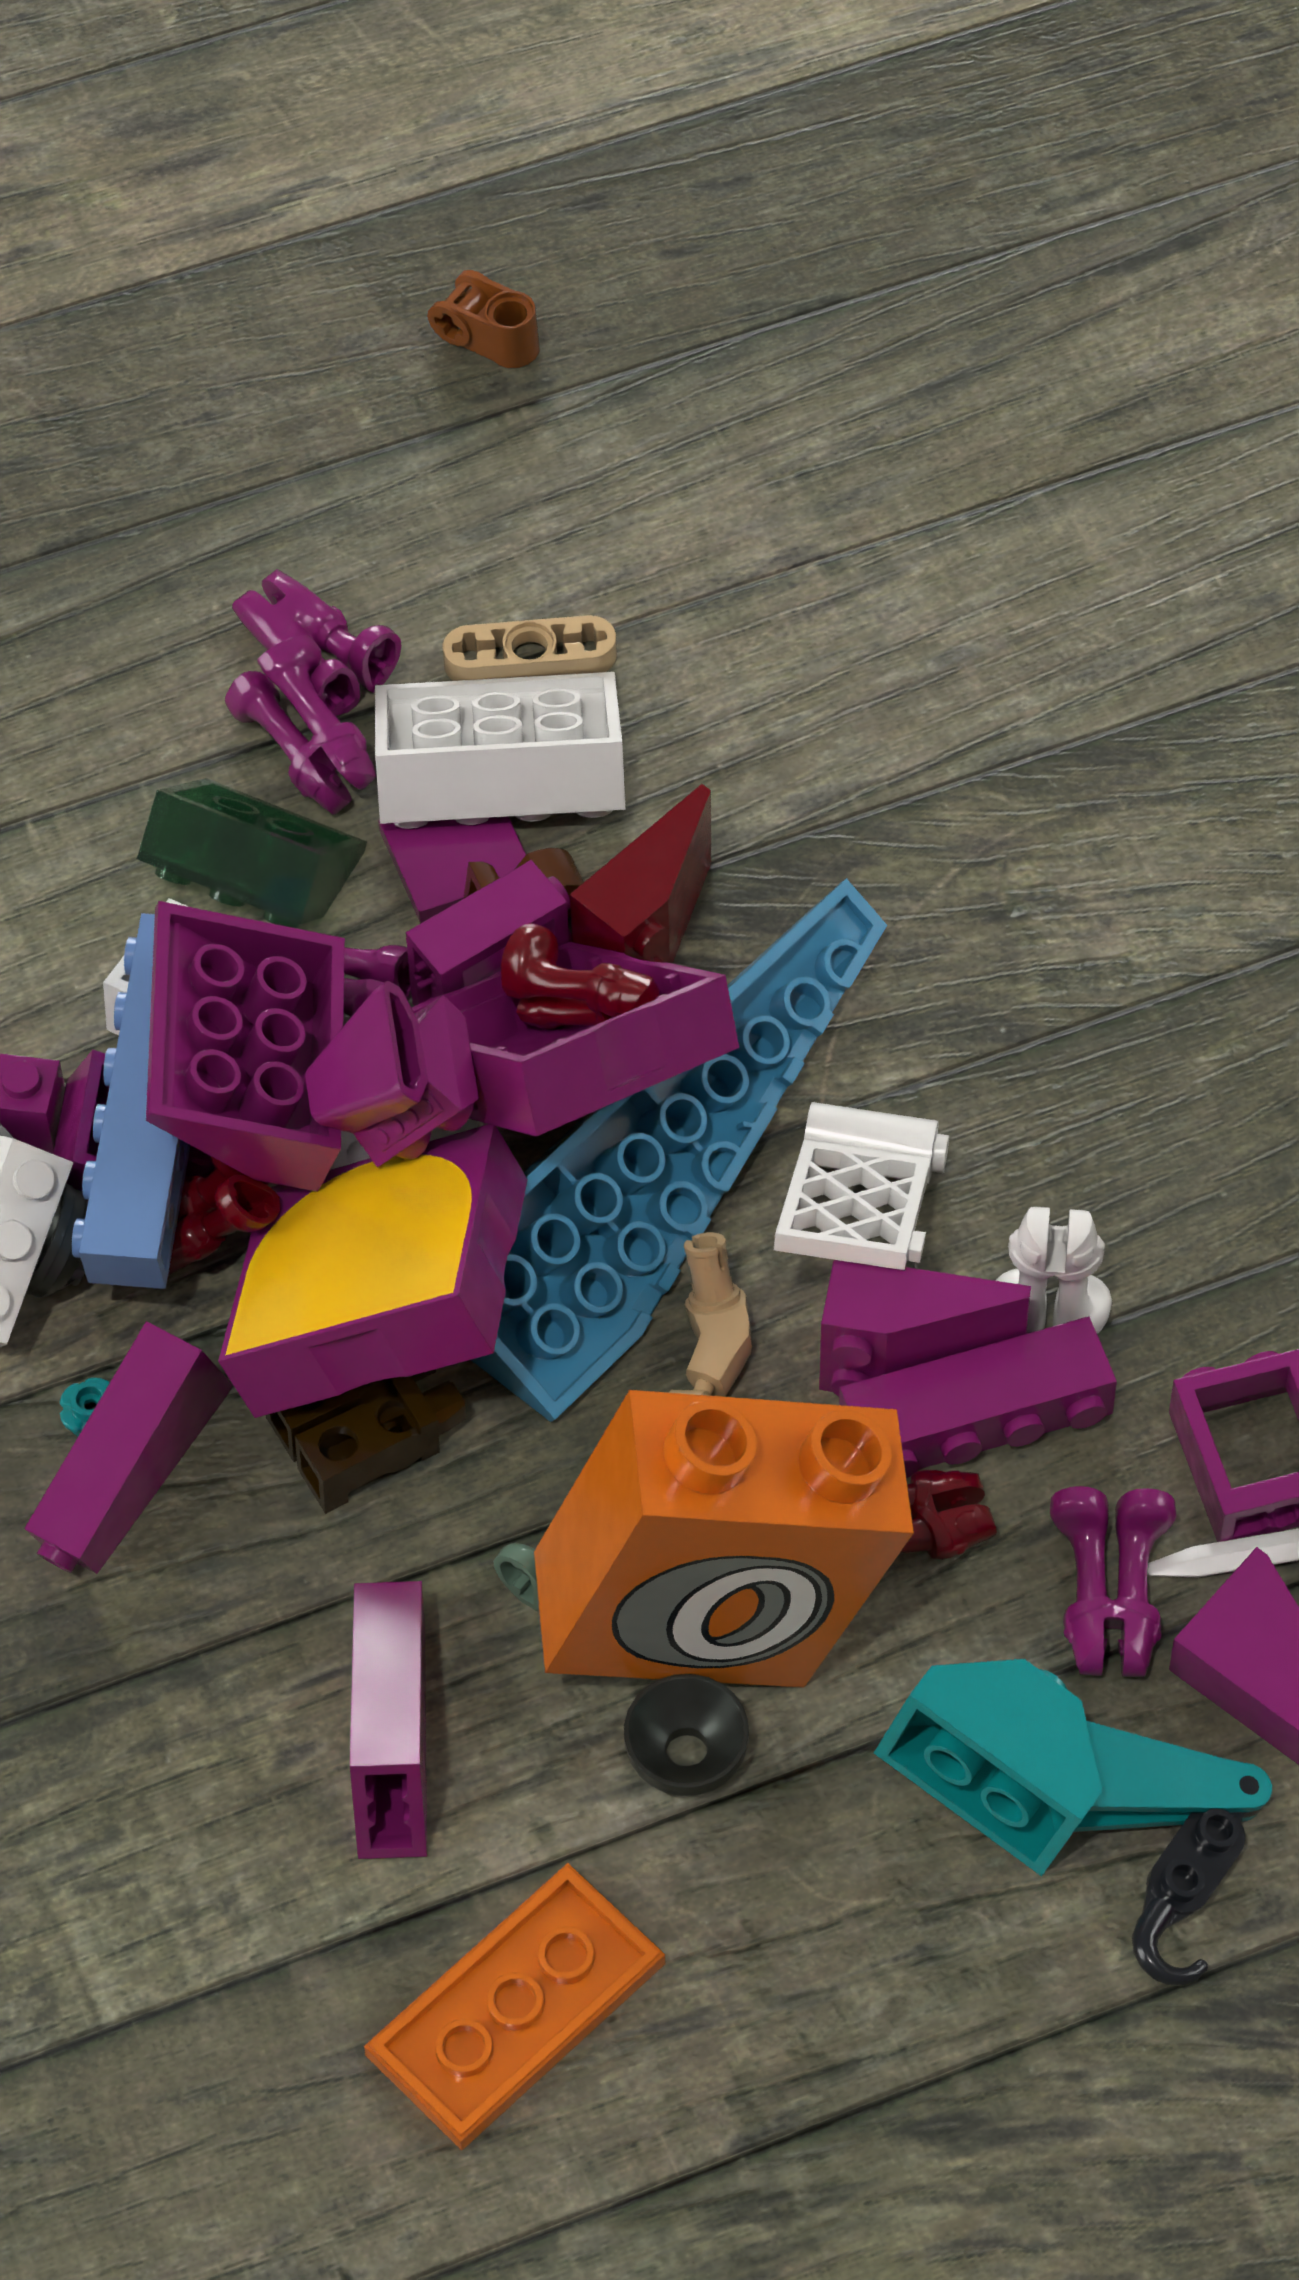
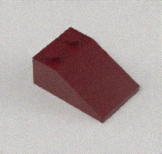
[570,784,711,964]

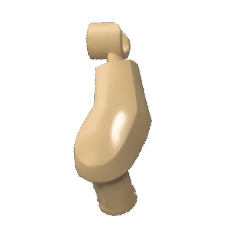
[668,1232,752,1397]

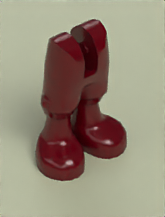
[168,1156,281,1275]

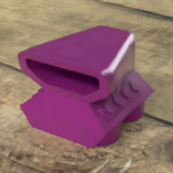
[305,981,479,1167]

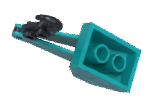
[874,1659,1272,1986]

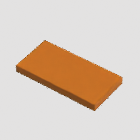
[364,1863,665,2150]

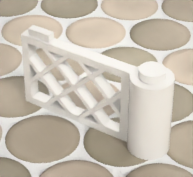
[774,1102,949,1270]

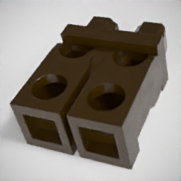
[266,1369,466,1514]

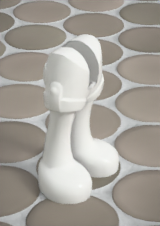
[995,1207,1112,1334]

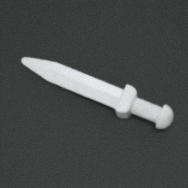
[1147,1528,1299,1578]

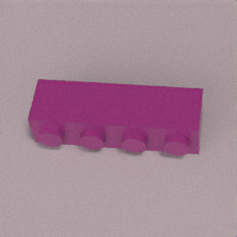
[839,1316,1117,1479]

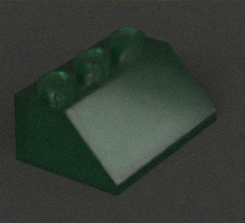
[137,778,367,928]

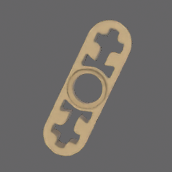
[443,615,617,681]

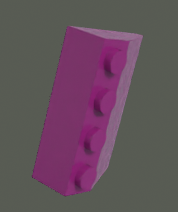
[146,901,345,1192]

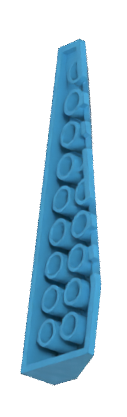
[471,878,887,1422]

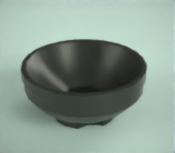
[26,1183,88,1297]
[624,1674,749,1796]

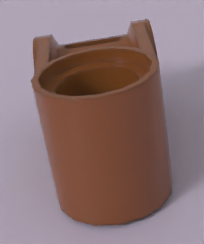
[427,270,539,368]

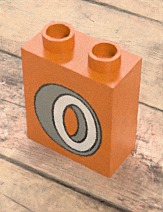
[534,1390,914,1688]

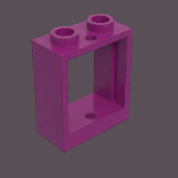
[405,860,572,1006]
[1169,1349,1299,1542]

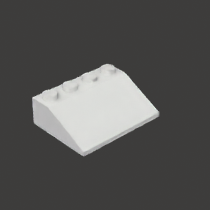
[375,672,626,828]

